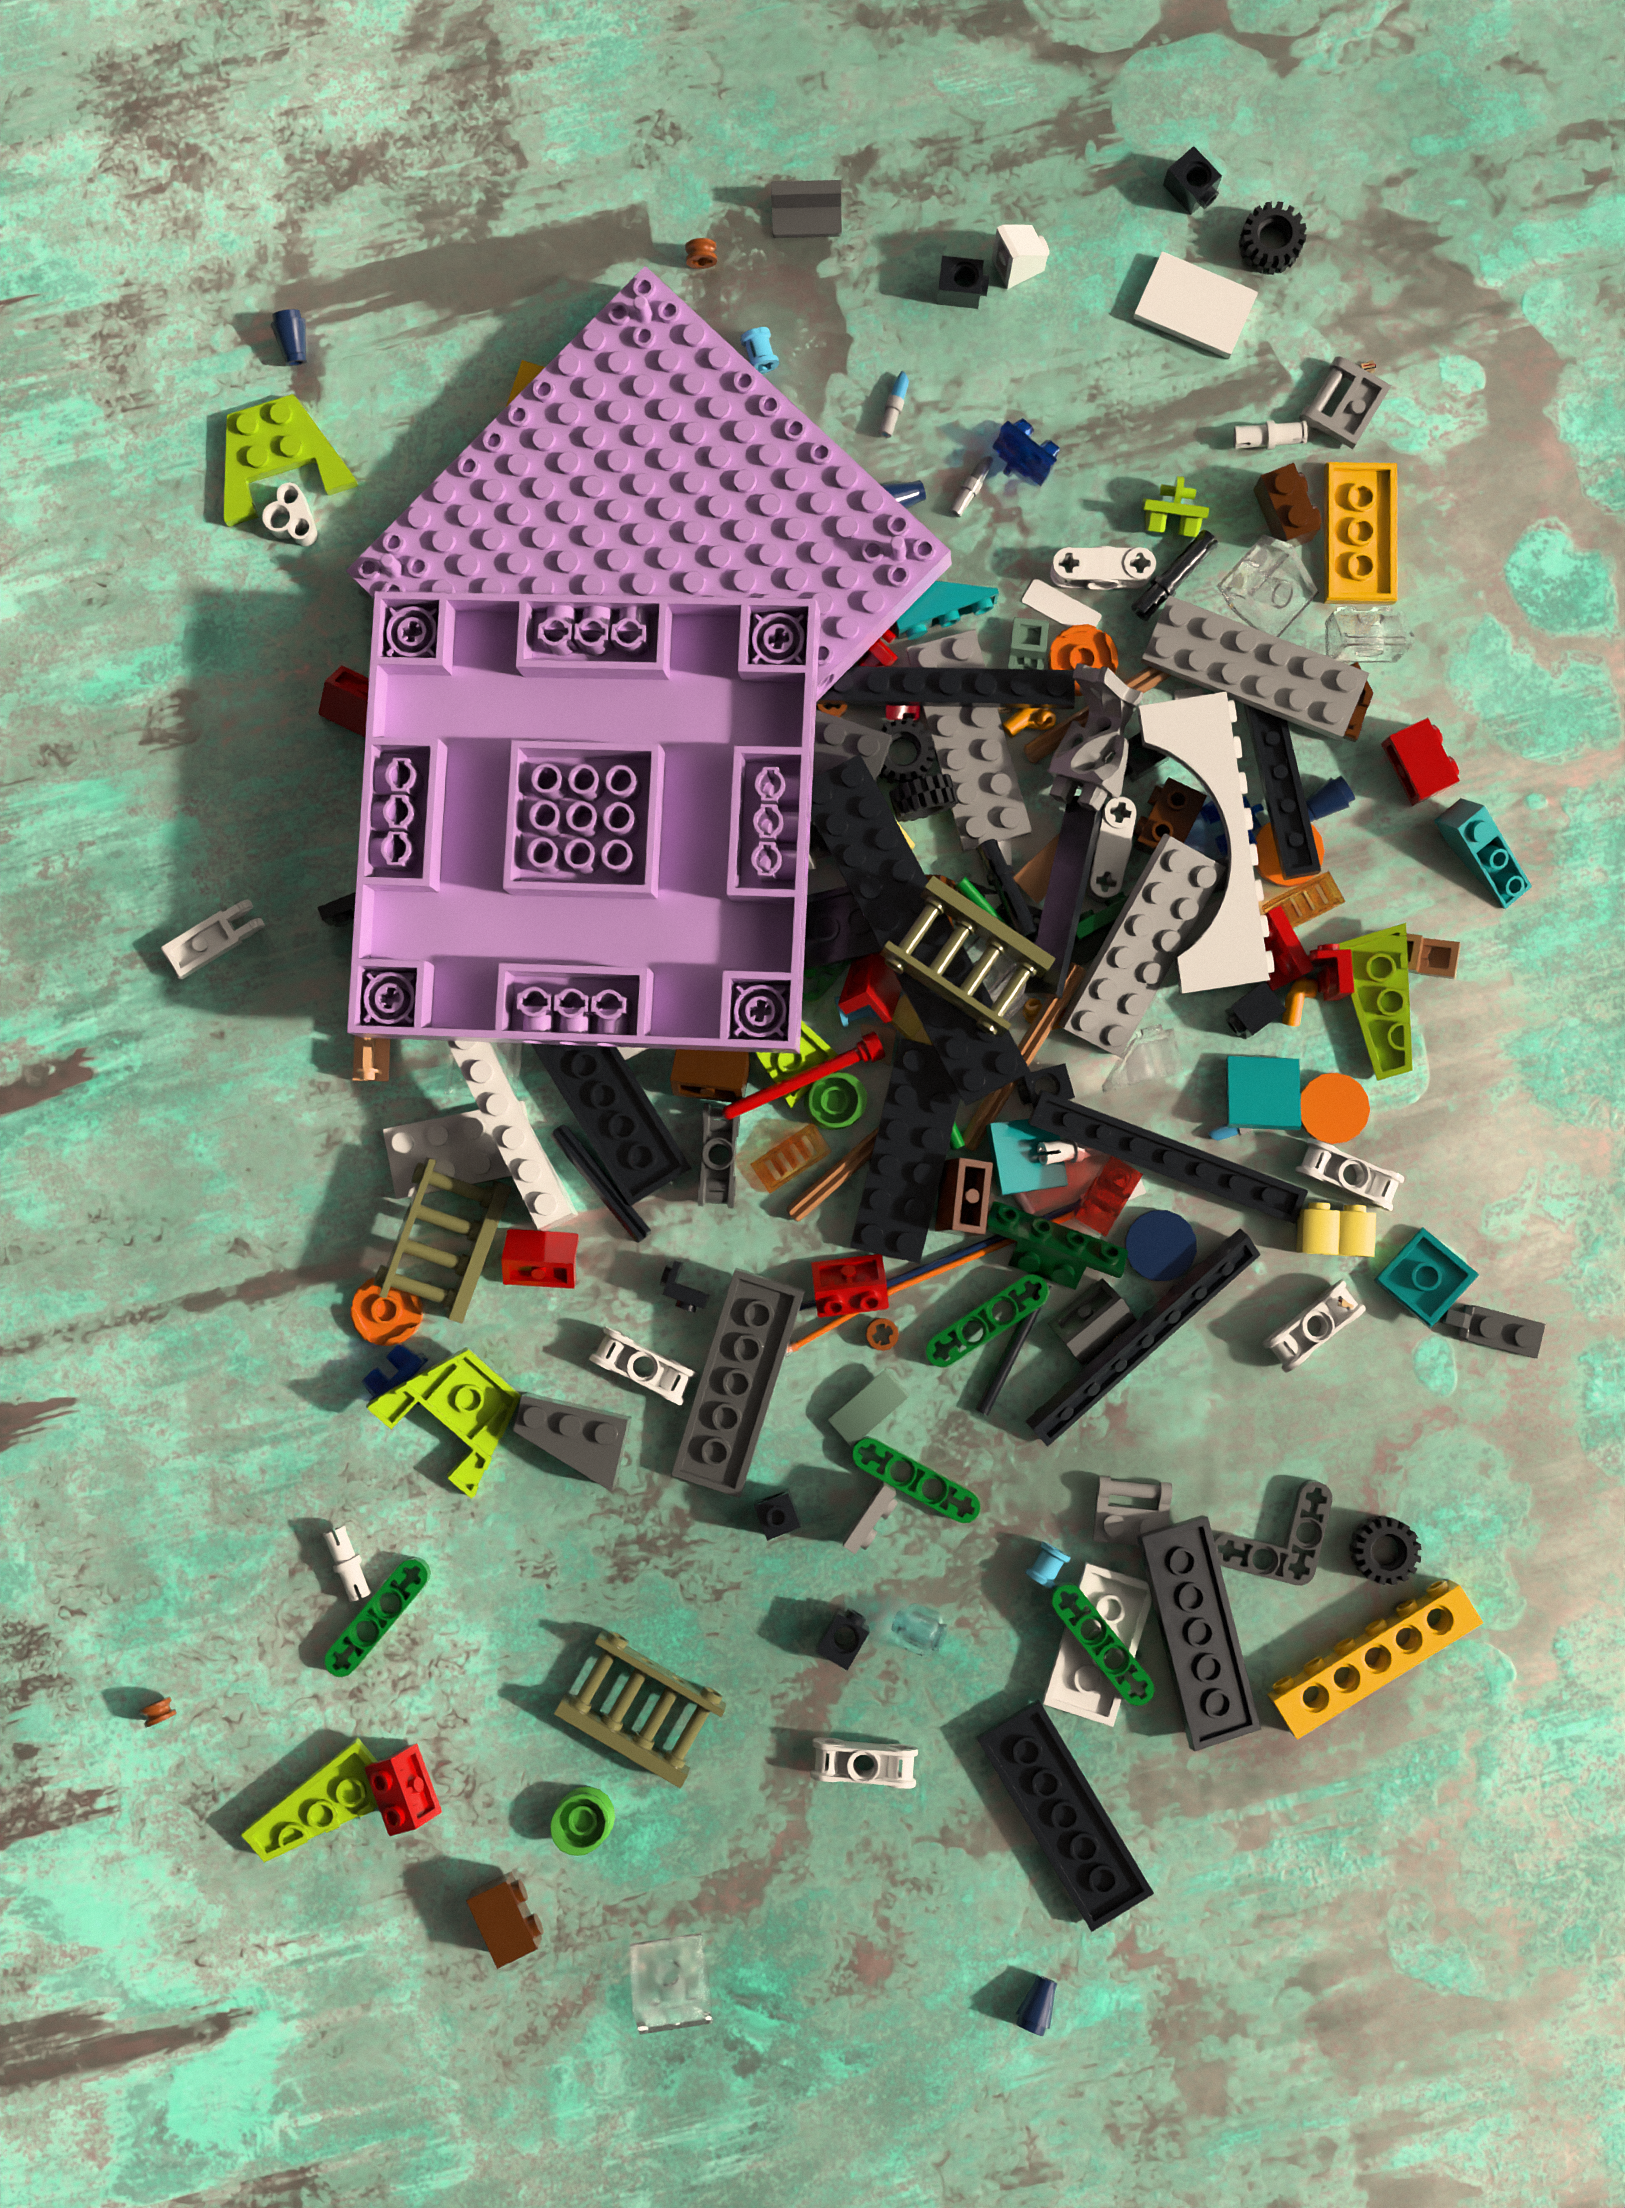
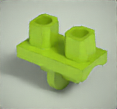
[1141,476,1209,537]

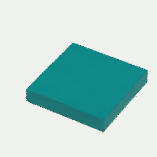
[1226,1056,1301,1130]
[986,1119,1068,1196]
[1374,1227,1479,1329]

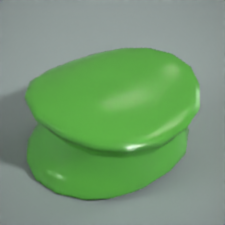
[804,1072,867,1130]
[550,1787,615,1856]

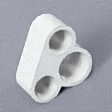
[262,482,318,547]

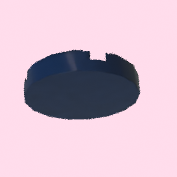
[1124,1210,1197,1281]

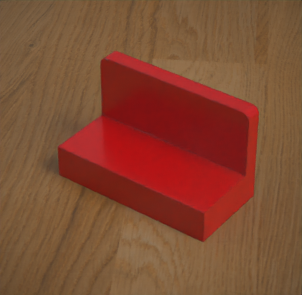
[318,665,369,737]
[838,954,902,1023]
[501,1229,579,1289]

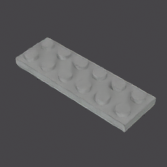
[1141,595,1369,741]
[906,629,1032,852]
[1058,833,1226,1057]

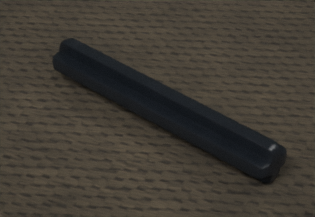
[551,1124,651,1243]

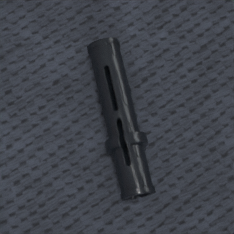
[1131,529,1219,621]
[976,839,1038,941]

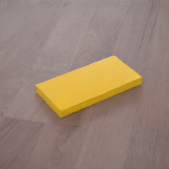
[1324,462,1397,605]

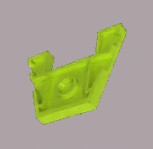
[224,394,358,527]
[366,1347,521,1499]

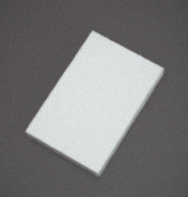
[1133,251,1258,359]

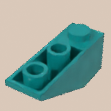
[893,581,999,640]
[1434,798,1532,909]

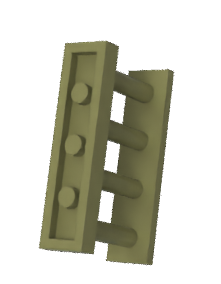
[880,876,1056,1037]
[373,1156,512,1324]
[554,1631,726,1789]

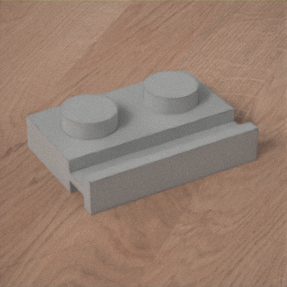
[843,1481,898,1554]

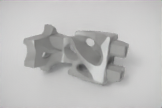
[1047,663,1144,812]

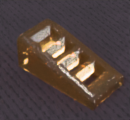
[1262,871,1346,929]
[750,1123,832,1193]

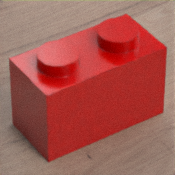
[1381,718,1460,806]

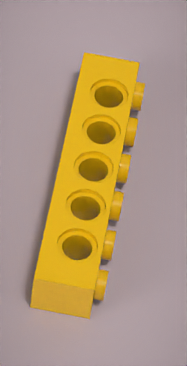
[1267,1580,1483,1740]

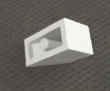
[992,225,1049,289]

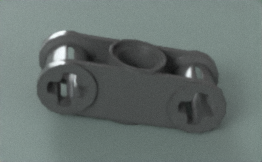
[698,1103,740,1208]

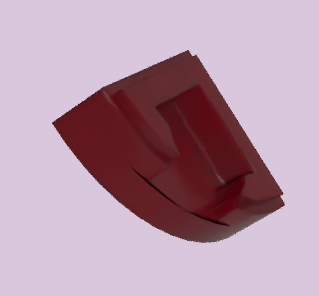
[885,705,921,720]

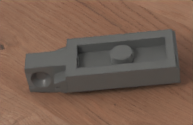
[1439,1305,1546,1359]

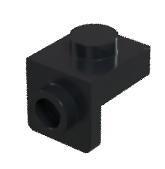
[659,1260,710,1313]

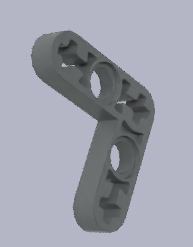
[1213,1480,1332,1586]

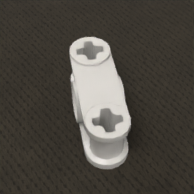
[1050,546,1156,590]
[1086,797,1136,903]
[1295,1138,1404,1212]
[1262,1279,1366,1373]
[589,1326,698,1405]
[810,1737,918,1788]

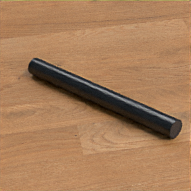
[976,1284,1052,1416]

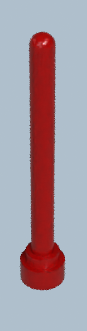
[722,1031,886,1120]

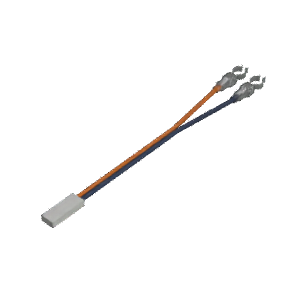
[714,1171,1147,1358]

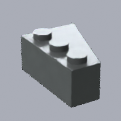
[513,1393,632,1492]

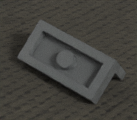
[771,180,842,238]
[1047,1278,1137,1366]

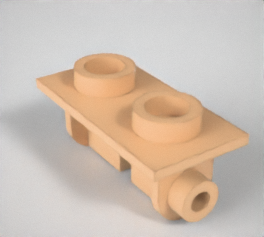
[353,1036,391,1082]

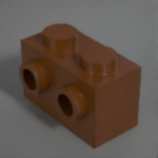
[1253,463,1322,553]
[1132,777,1207,856]
[670,1049,751,1103]
[935,1158,993,1237]
[466,1871,544,1969]

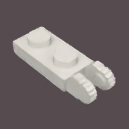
[161,899,265,979]

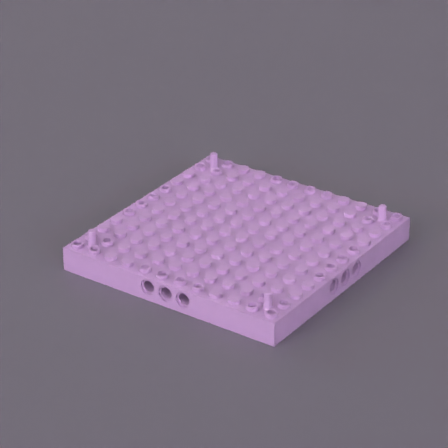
[346,266,952,702]
[347,591,820,1054]

